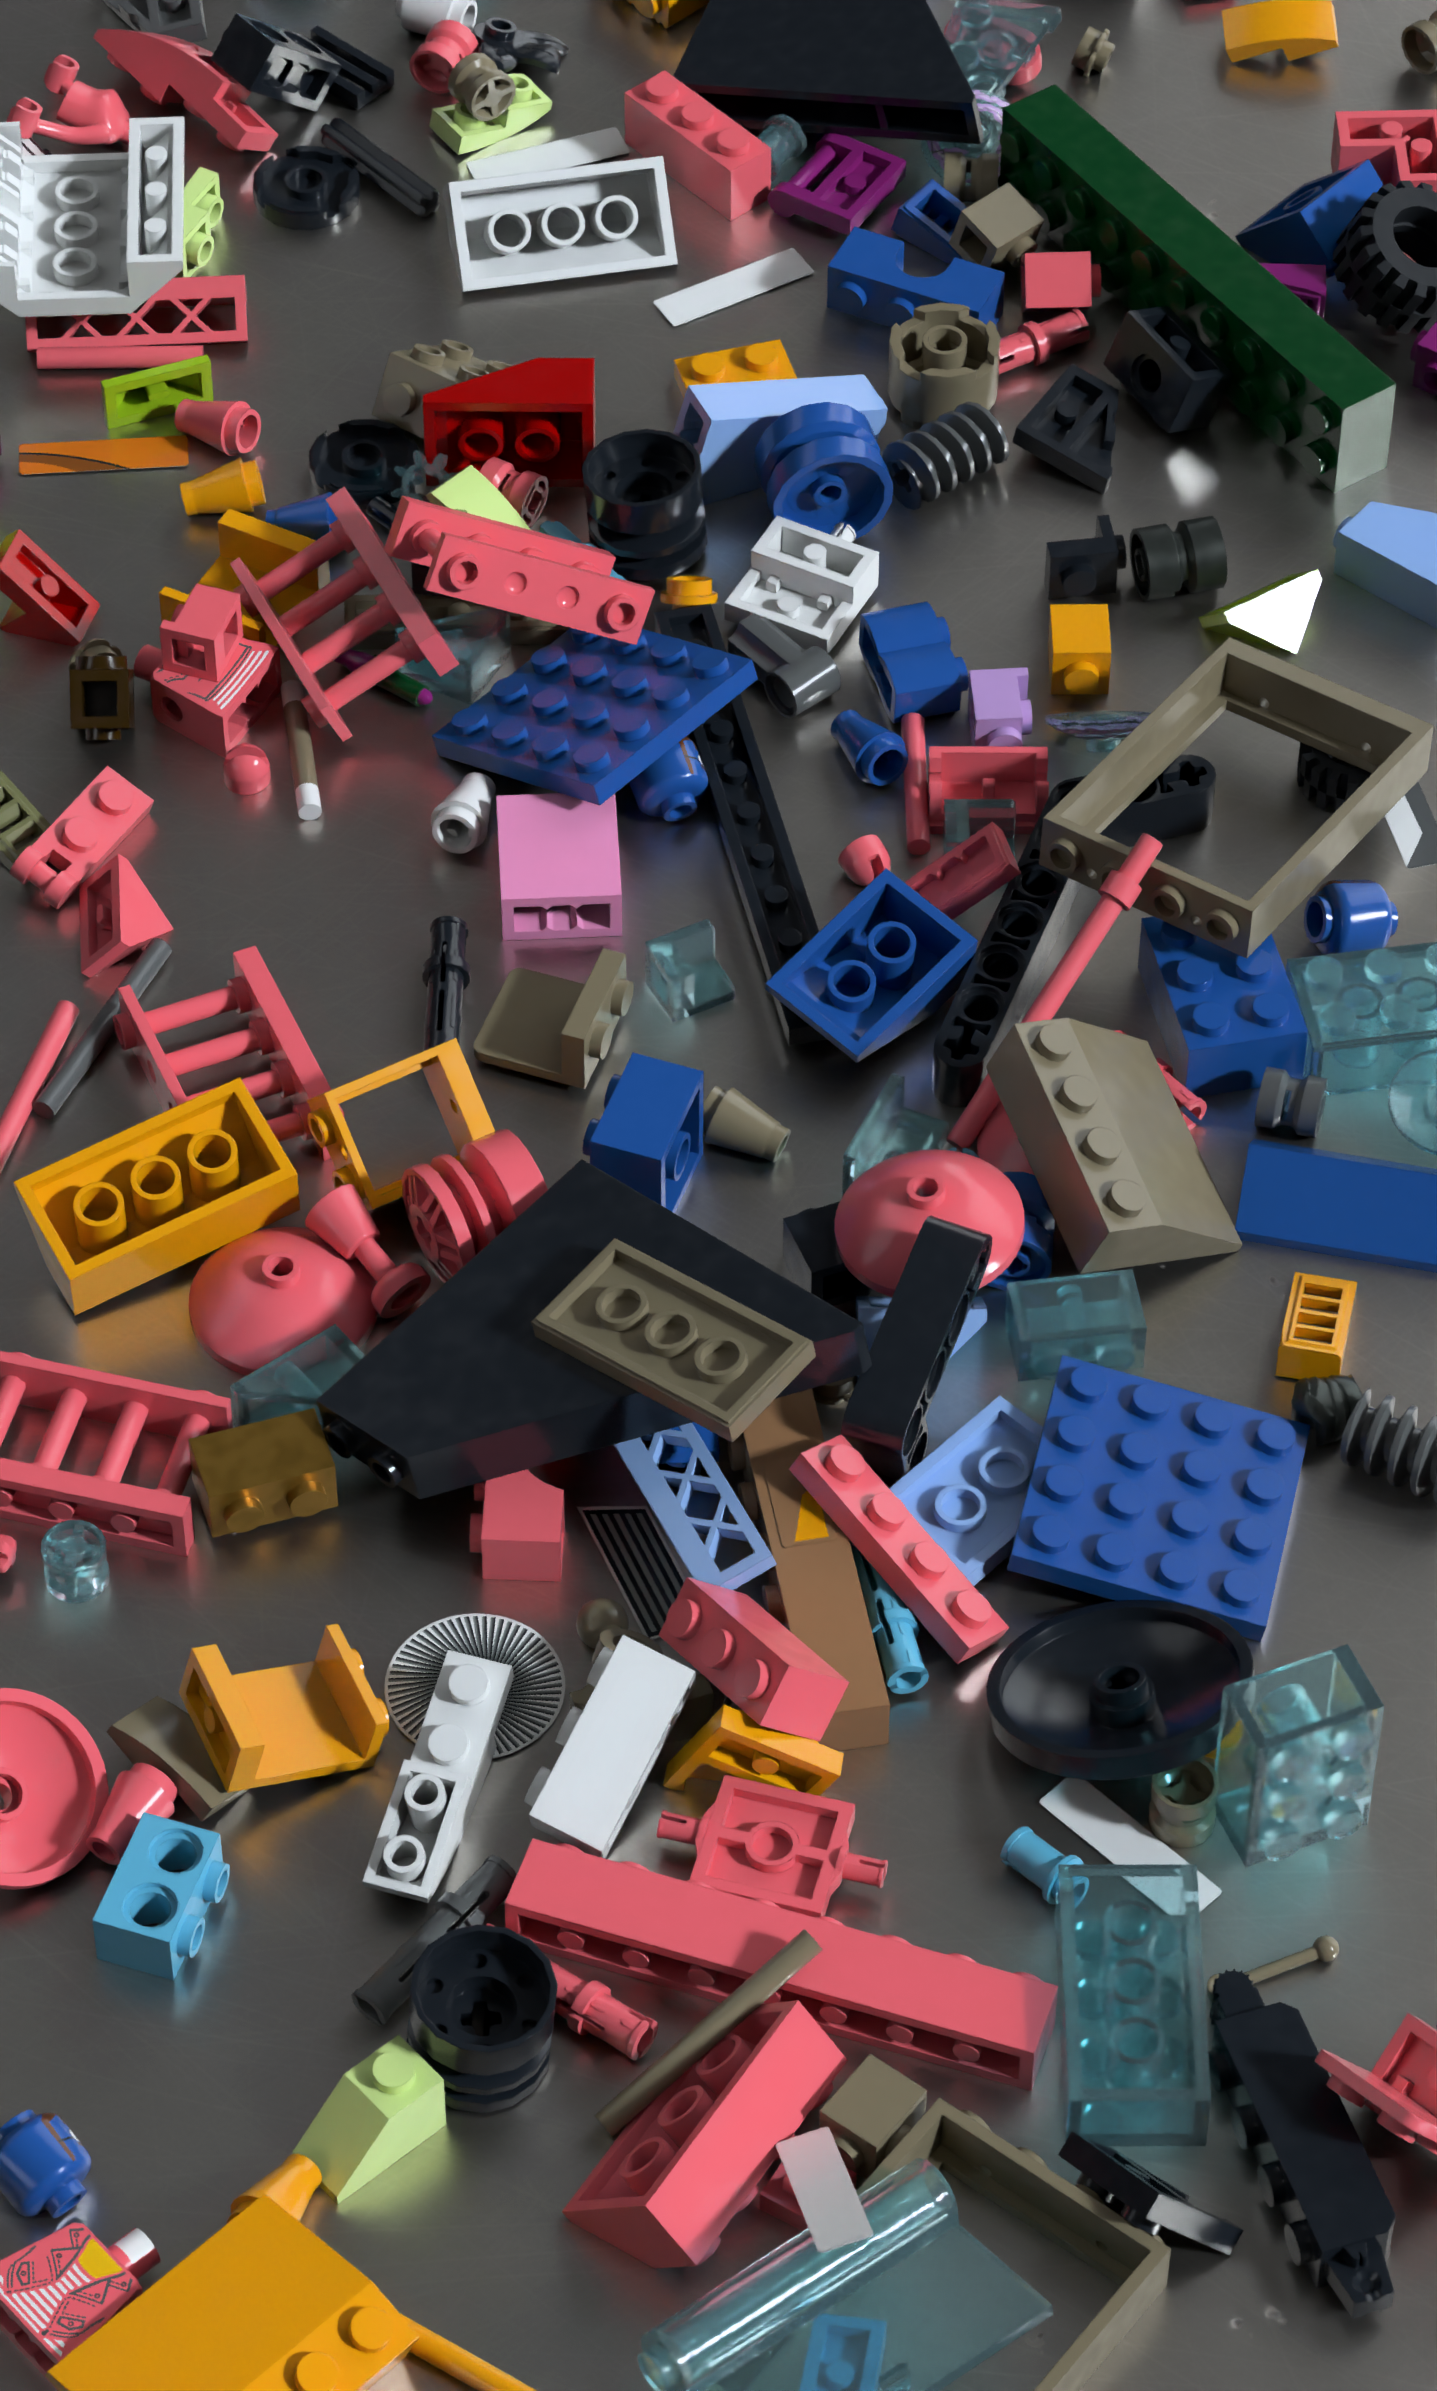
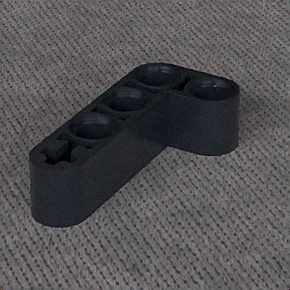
[841,1216,992,1480]

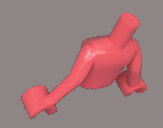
[6,54,130,145]

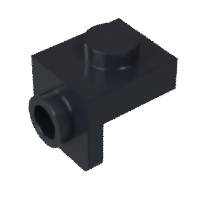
[1044,515,1126,600]

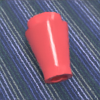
[174,399,261,456]
[86,1763,178,1865]

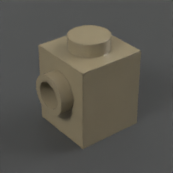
[949,182,1044,271]
[819,2054,927,2180]

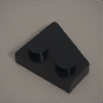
[1012,364,1119,495]
[1058,2131,1244,2255]

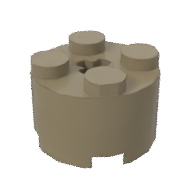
[888,302,1001,429]

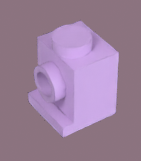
[967,667,1032,747]

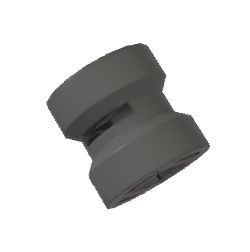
[1254,1066,1328,1138]

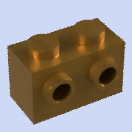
[188,1408,338,1538]

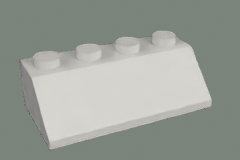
[442,156,678,292]

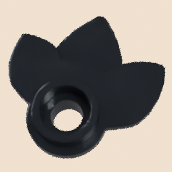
[472,17,569,74]

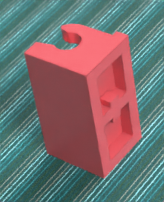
[928,746,1049,834]

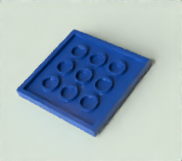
[432,628,758,805]
[1007,1355,1311,1642]

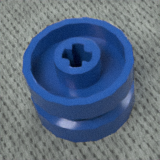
[754,402,893,539]

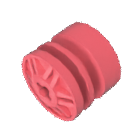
[401,1129,548,1284]

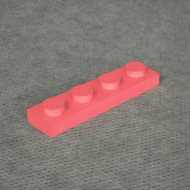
[789,1434,1010,1664]

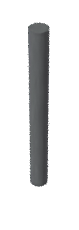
[32,938,172,1120]

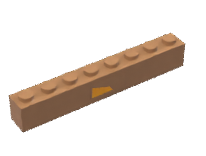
[726,1389,890,1751]

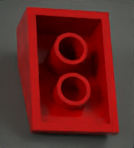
[423,358,596,488]

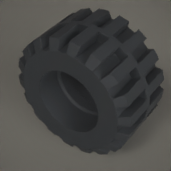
[1333,181,1437,333]

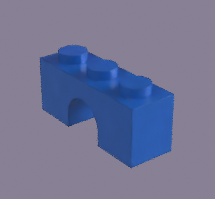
[827,226,1005,328]

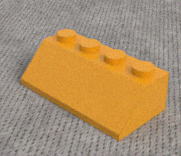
[14,1077,300,1315]

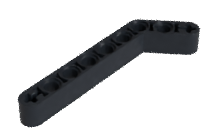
[932,755,1216,1108]

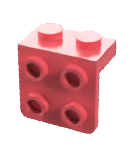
[1314,2013,1437,2155]

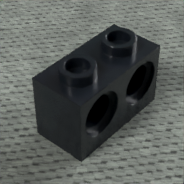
[211,13,342,112]

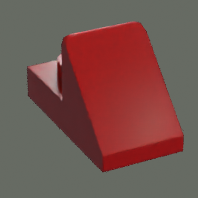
[0,529,101,647]

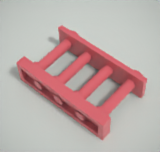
[230,487,459,742]
[384,496,655,645]
[113,945,344,1161]
[0,1351,233,1557]

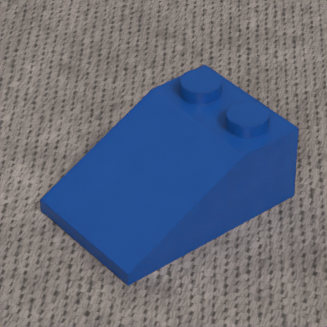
[765,868,978,1062]

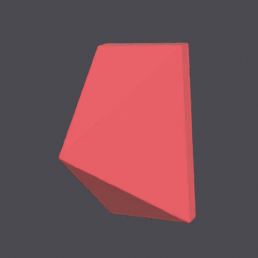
[79,854,174,978]

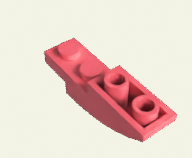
[93,29,279,152]

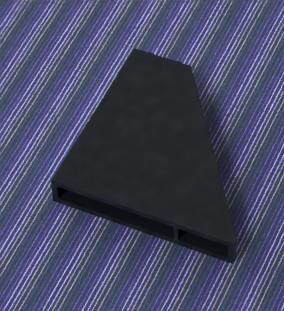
[673,0,984,144]
[316,1159,872,1499]

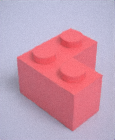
[1330,109,1437,193]

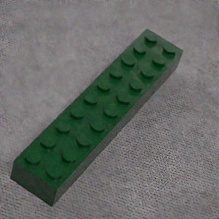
[998,84,1396,494]

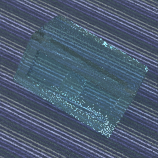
[842,1073,949,1197]

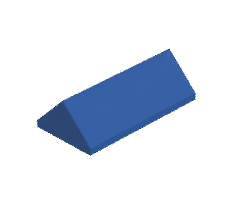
[1235,1139,1437,1273]

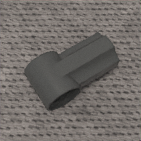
[728,613,841,718]

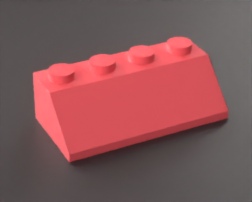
[562,2000,848,2269]

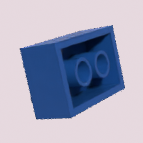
[1138,916,1308,1097]

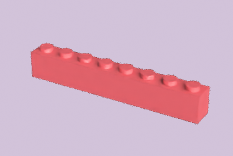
[505,1838,1058,2091]

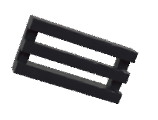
[306,25,395,110]

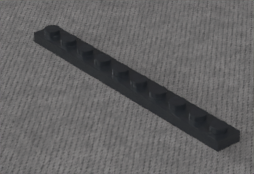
[655,603,827,1046]

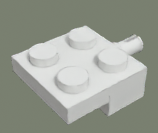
[724,516,879,654]

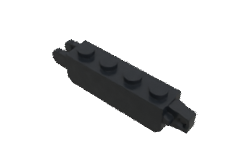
[1205,1969,1396,2318]

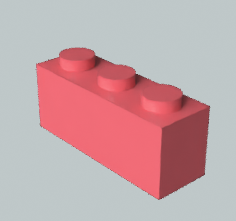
[624,70,771,221]
[658,1577,849,1741]

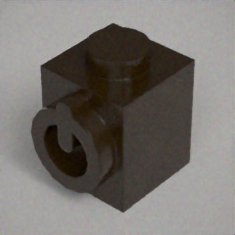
[69,656,135,740]

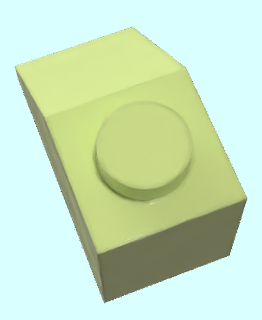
[293,2034,446,2205]

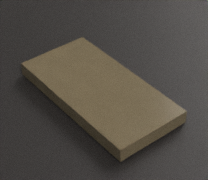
[531,1238,816,1443]

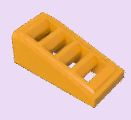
[1275,1272,1357,1380]

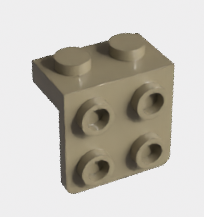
[371,340,512,439]
[473,948,634,1089]

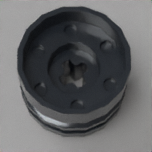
[582,429,708,581]
[406,1924,558,2113]

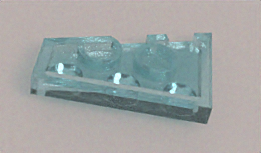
[945,0,1062,126]

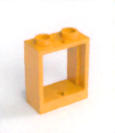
[307,1038,495,1211]

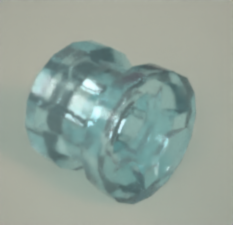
[41,1520,110,1603]

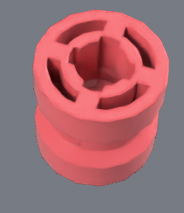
[409,20,479,94]
[480,457,549,528]

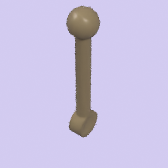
[1206,1935,1340,2002]

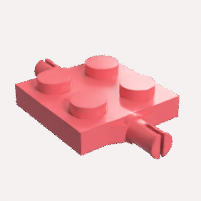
[657,1775,888,1917]

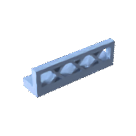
[613,1423,777,1590]

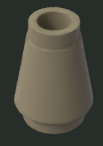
[703,1086,791,1163]

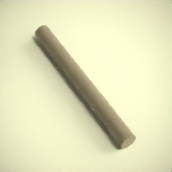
[594,1929,822,2137]

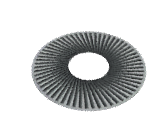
[384,1613,565,1759]

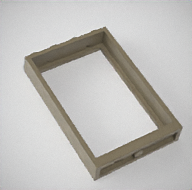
[1039,637,1434,958]
[680,2097,1171,2391]

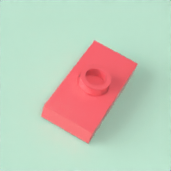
[904,822,1021,920]

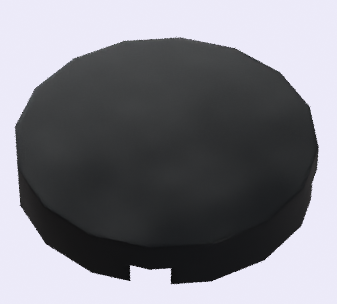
[253,146,360,230]
[309,419,420,509]

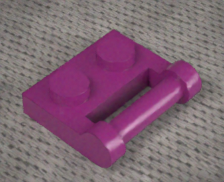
[767,133,906,236]

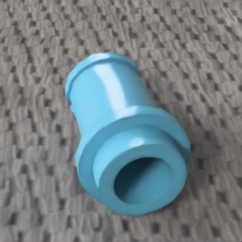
[1000,1826,1089,1906]

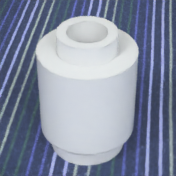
[395,0,477,36]

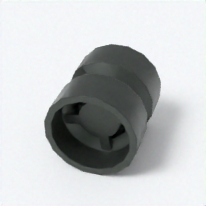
[1129,516,1228,601]

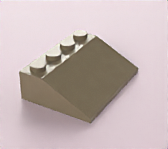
[986,1018,1243,1274]

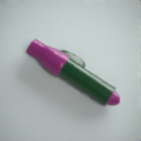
[334,649,433,707]

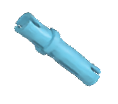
[849,1540,929,1694]

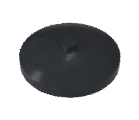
[986,1600,1256,1780]

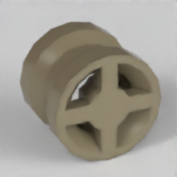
[448,53,516,121]

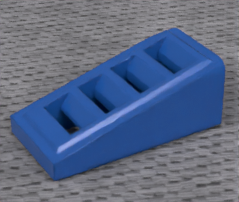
[891,179,967,264]

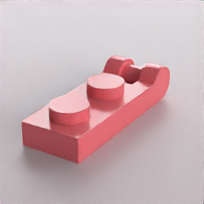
[9,765,154,910]

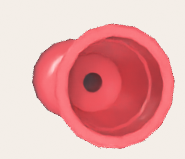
[305,1184,431,1319]

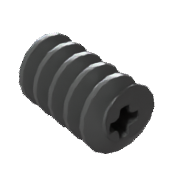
[882,401,1009,510]
[1340,1388,1437,1505]

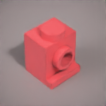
[159,583,243,683]

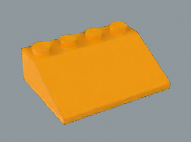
[45,2193,420,2391]

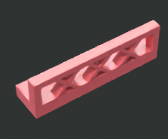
[25,275,248,352]

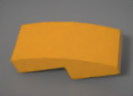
[1221,0,1339,63]

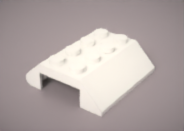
[0,116,185,317]

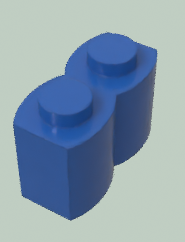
[859,601,969,723]

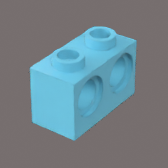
[92,1812,230,1981]

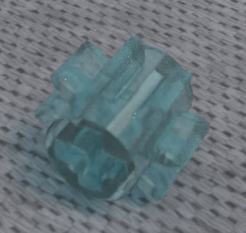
[391,450,457,503]

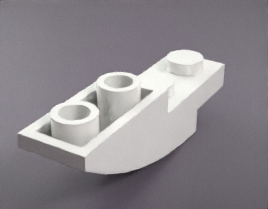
[362,1650,514,1903]

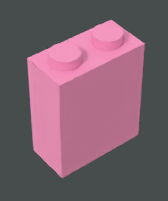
[496,793,622,941]

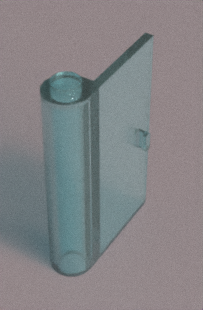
[638,2158,1053,2391]

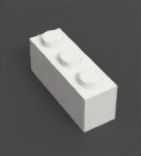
[524,1635,696,1858]

